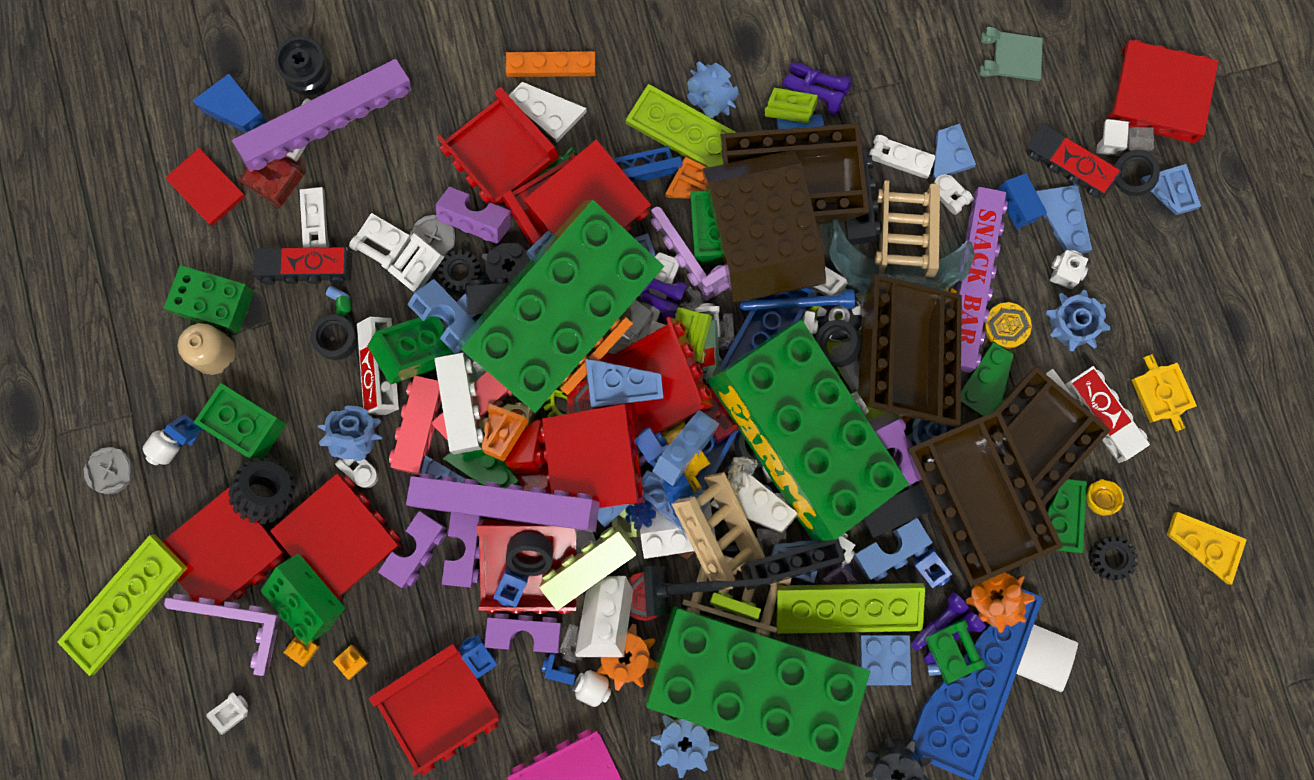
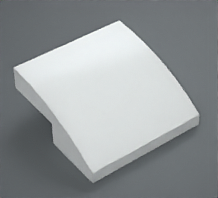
[1016,625,1078,692]

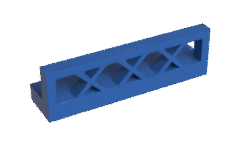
[613,146,683,183]

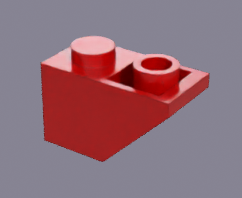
[505,420,546,474]

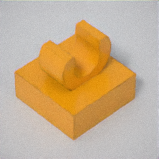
[283,636,320,667]
[333,645,369,680]

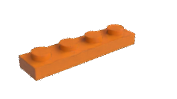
[506,52,595,77]
[560,317,633,395]

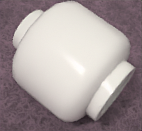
[143,429,180,465]
[573,670,611,707]

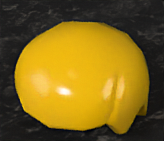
[1086,479,1124,516]

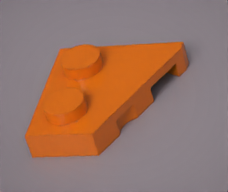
[665,157,708,198]
[482,403,529,461]

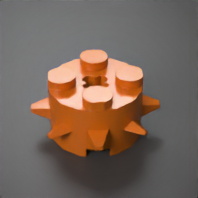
[966,572,1035,633]
[596,624,656,691]

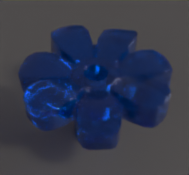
[625,501,656,530]

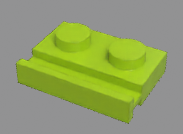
[765,88,818,124]
[675,307,712,362]
[709,592,761,621]

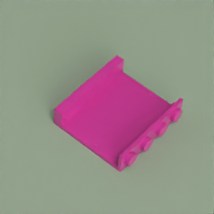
[507,728,622,780]

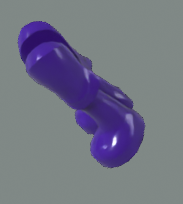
[782,62,853,116]
[635,278,687,323]
[910,592,986,664]

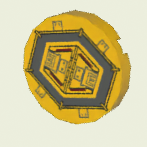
[983,302,1032,349]

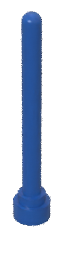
[740,290,855,311]

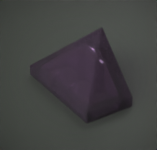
[822,563,865,585]

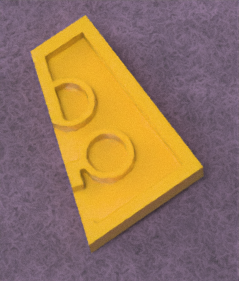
[1167,512,1247,585]

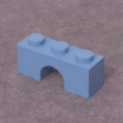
[407,279,476,354]
[652,410,719,486]
[853,518,932,582]

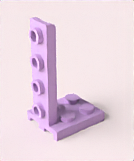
[650,207,729,302]
[165,594,280,676]

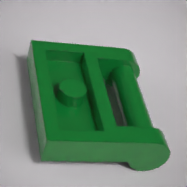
[924,619,986,684]

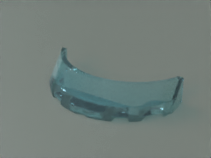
[829,219,974,296]

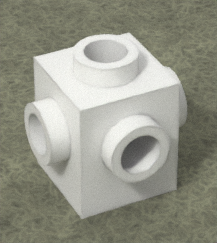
[1050,250,1088,289]

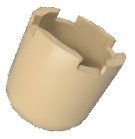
[177,323,236,375]

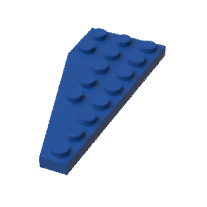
[910,589,1043,780]

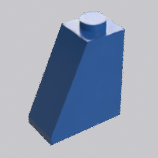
[192,74,268,133]

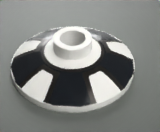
[817,300,862,341]

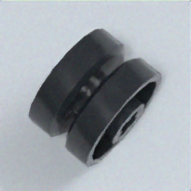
[274,36,332,95]

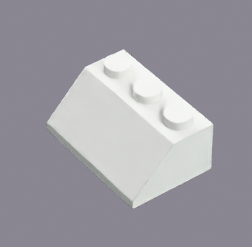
[638,502,716,559]
[575,576,633,657]

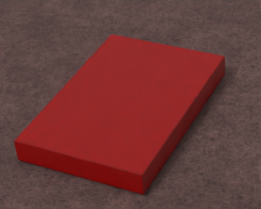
[165,148,246,226]

